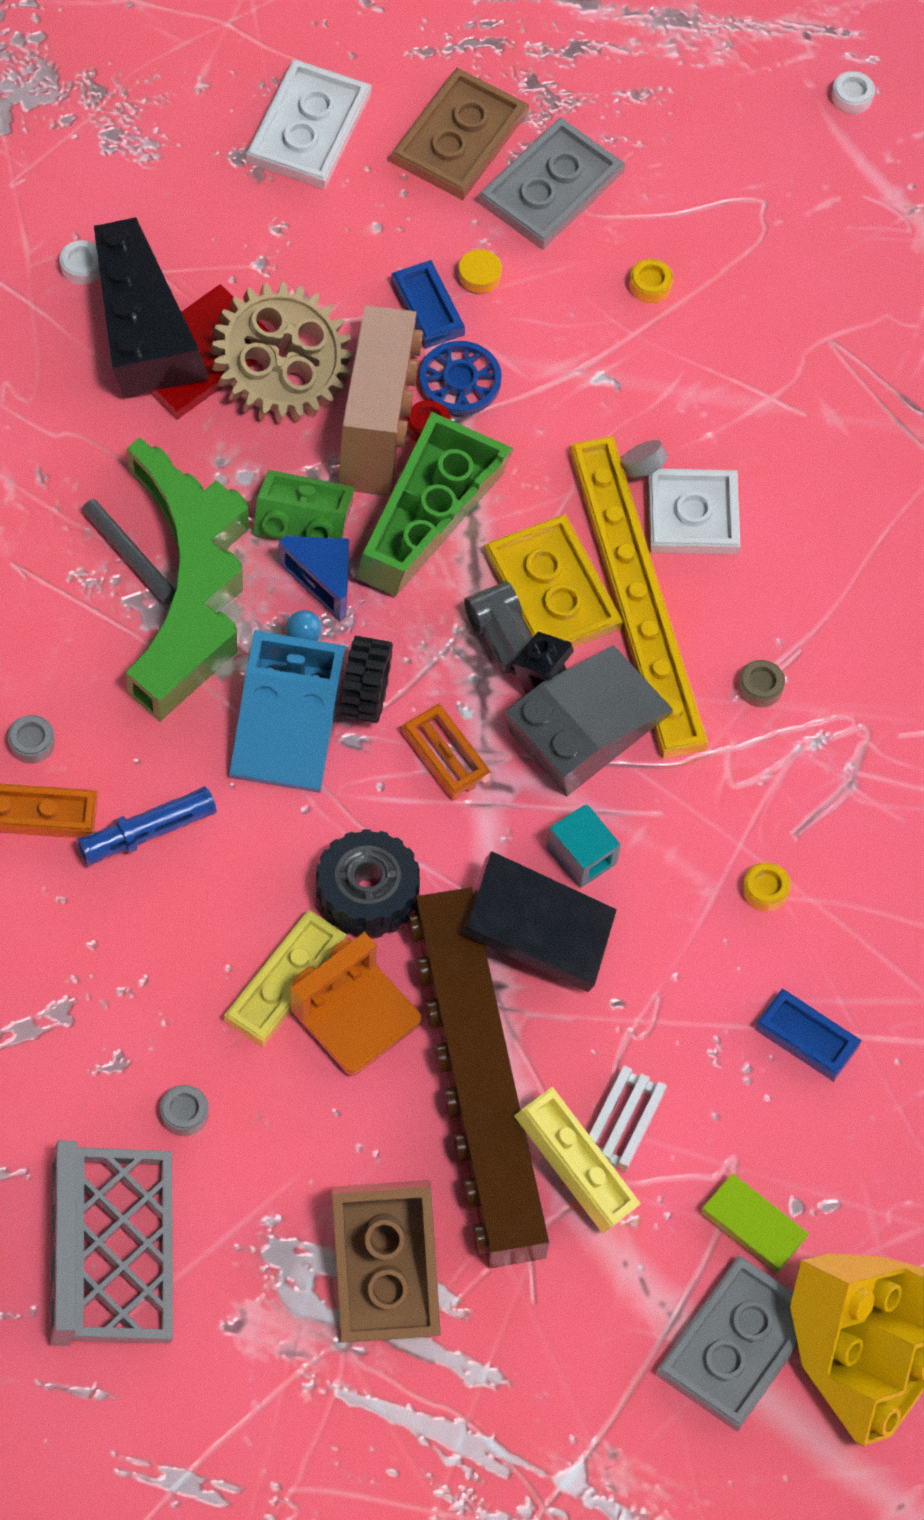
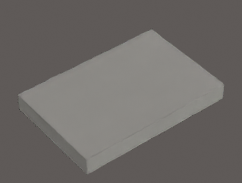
[478,117,625,250]
[656,1255,798,1432]

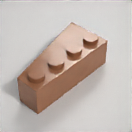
[338,305,423,496]

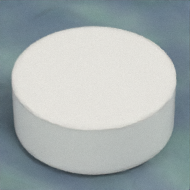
[831,71,875,114]
[60,240,100,285]

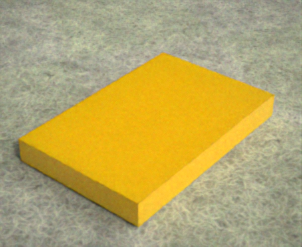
[484,514,623,648]

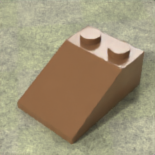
[332,1180,441,1342]

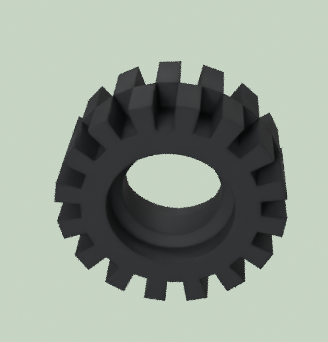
[340,635,393,723]

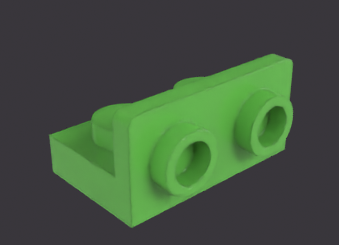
[253,470,355,540]

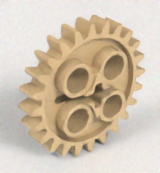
[209,282,353,423]

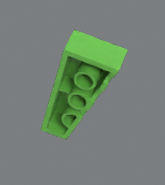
[355,412,513,596]

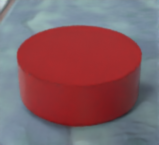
[407,400,451,443]

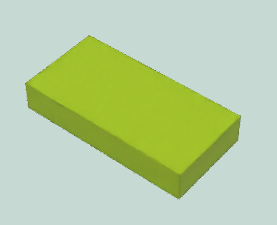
[701,1173,809,1274]

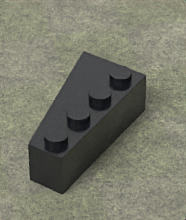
[94,217,209,397]

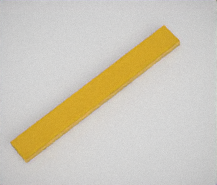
[570,436,708,759]

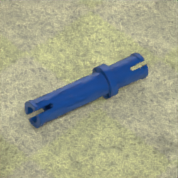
[76,786,217,866]

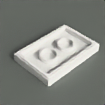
[246,59,372,190]

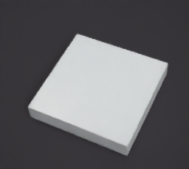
[648,469,741,555]

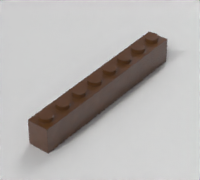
[408,887,549,1269]

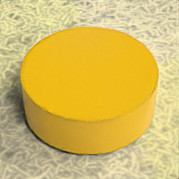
[458,249,502,294]
[629,259,673,303]
[742,862,791,911]

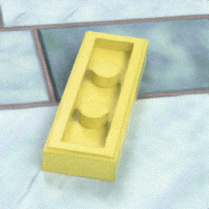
[224,909,347,1048]
[514,1087,641,1234]

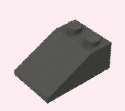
[505,645,673,796]

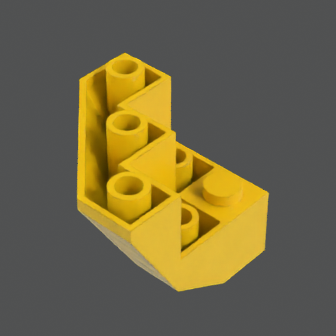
[790,1253,924,1446]

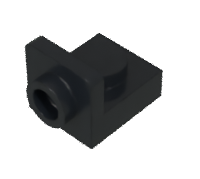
[512,631,574,695]

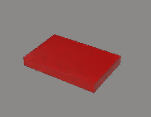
[150,284,270,420]

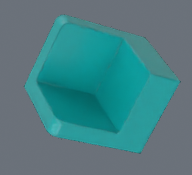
[547,805,621,889]

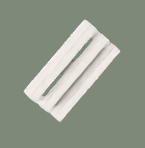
[589,1066,667,1172]

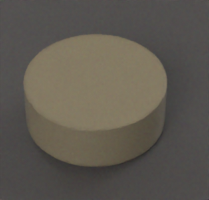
[738,660,785,707]

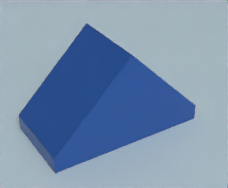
[279,536,349,622]

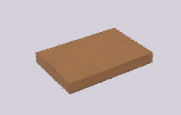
[391,67,529,200]

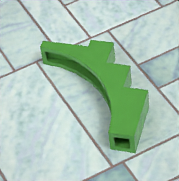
[126,437,249,722]

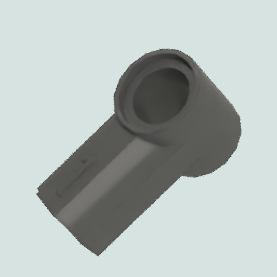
[464,581,532,675]

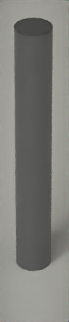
[82,499,176,604]

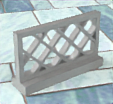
[49,1140,173,1346]

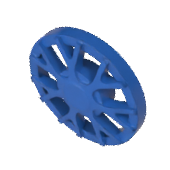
[419,341,502,415]

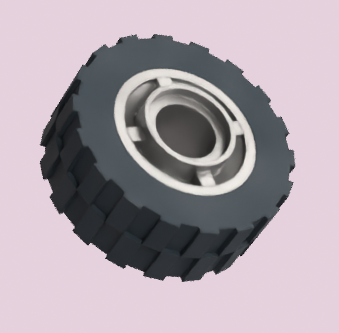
[316,829,420,938]

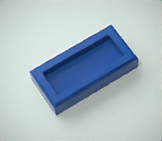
[391,260,465,349]
[755,988,862,1082]

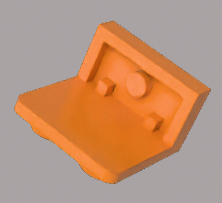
[290,932,421,1075]

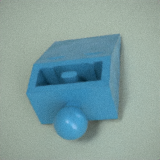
[229,610,345,793]

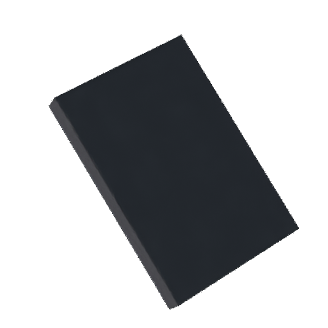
[461,851,617,992]

